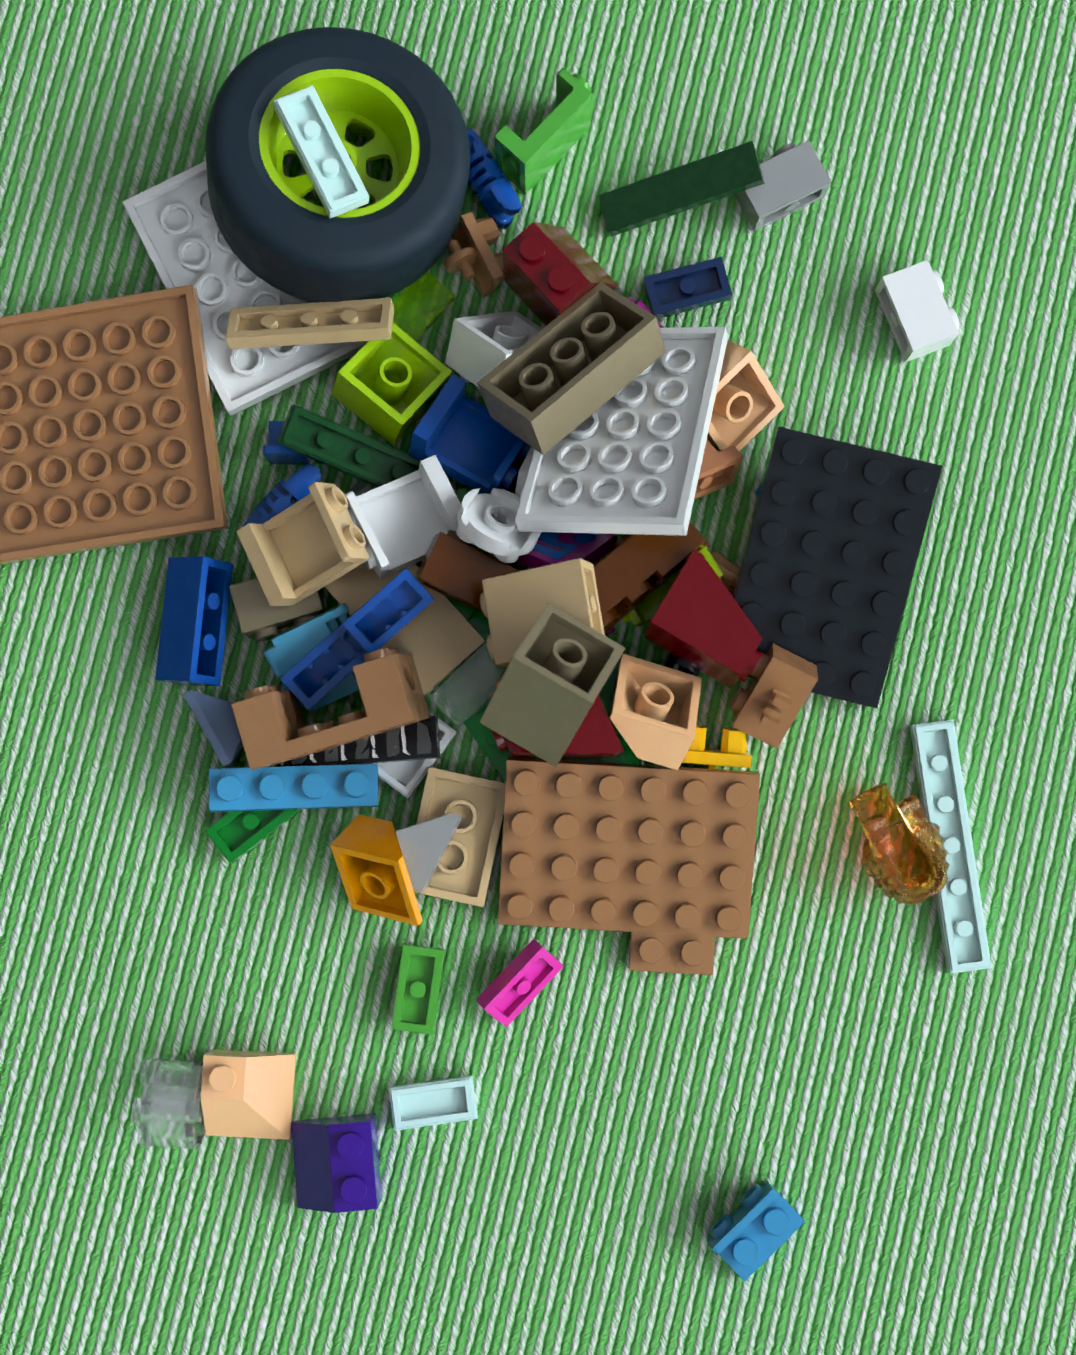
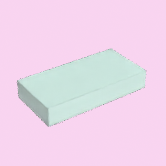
[389,1075,478,1131]

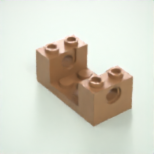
[231,648,431,770]

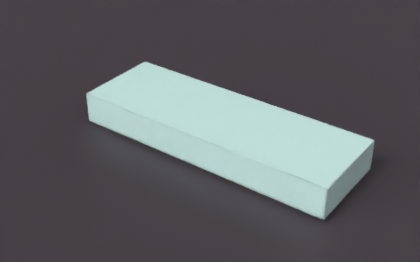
[274,85,369,218]

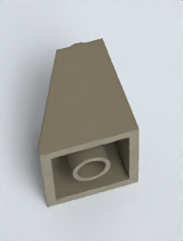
[479,603,625,767]

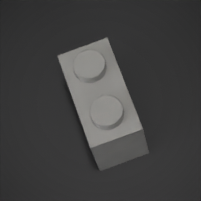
[735,140,831,232]

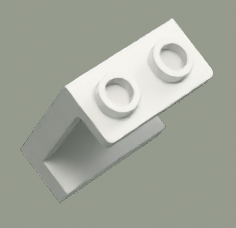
[345,455,461,579]

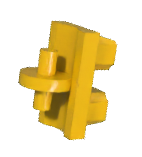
[682,725,752,769]

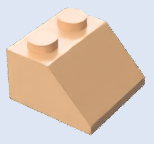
[707,340,785,451]
[610,653,702,771]

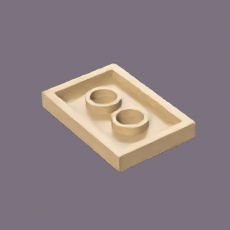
[410,767,505,907]

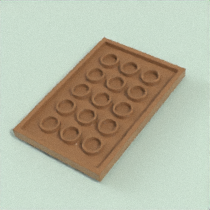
[498,757,760,939]

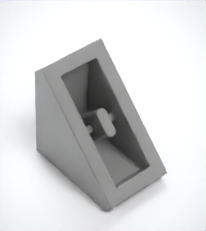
[395,813,462,893]

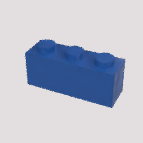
[155,556,233,686]

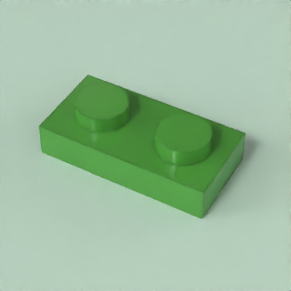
[391,944,446,1035]

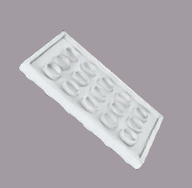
[123,161,368,416]
[515,327,728,535]

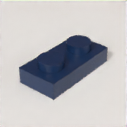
[643,257,732,319]

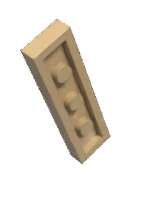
[226,298,394,349]

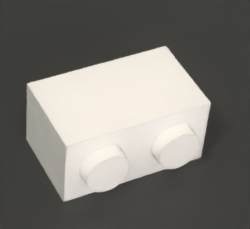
[875,260,959,362]

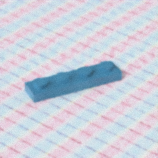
[209,764,379,812]

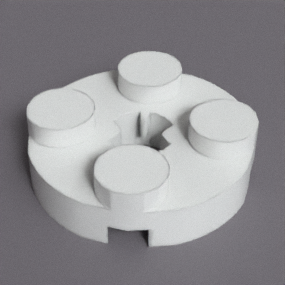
[456,488,541,563]

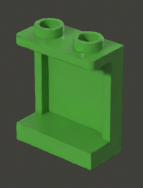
[494,68,592,195]

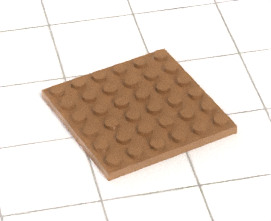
[0,285,228,565]

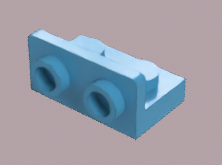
[708,1181,805,1282]

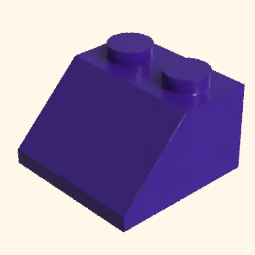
[291,1113,382,1213]

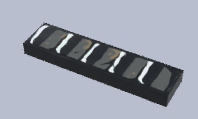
[275,716,440,767]

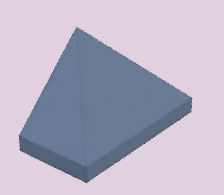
[183,690,243,768]

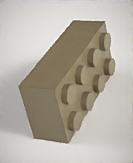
[477,282,666,455]

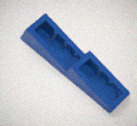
[280,568,435,710]

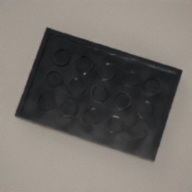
[734,426,943,708]

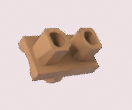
[444,212,505,297]

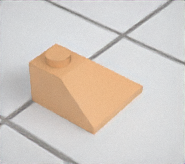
[201,1049,296,1140]

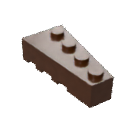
[592,521,709,634]

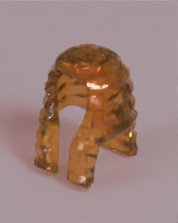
[849,783,950,905]

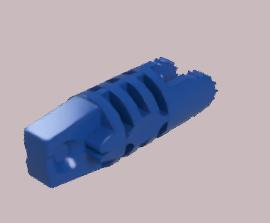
[466,128,522,230]
[243,463,322,526]

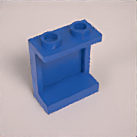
[409,374,531,494]

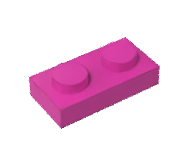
[476,939,564,1027]

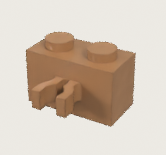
[729,643,818,749]

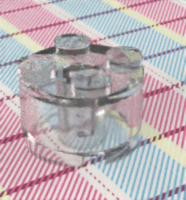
[132,1059,205,1149]

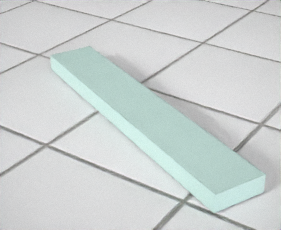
[910,720,992,973]

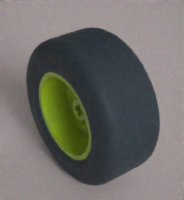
[205,27,470,303]

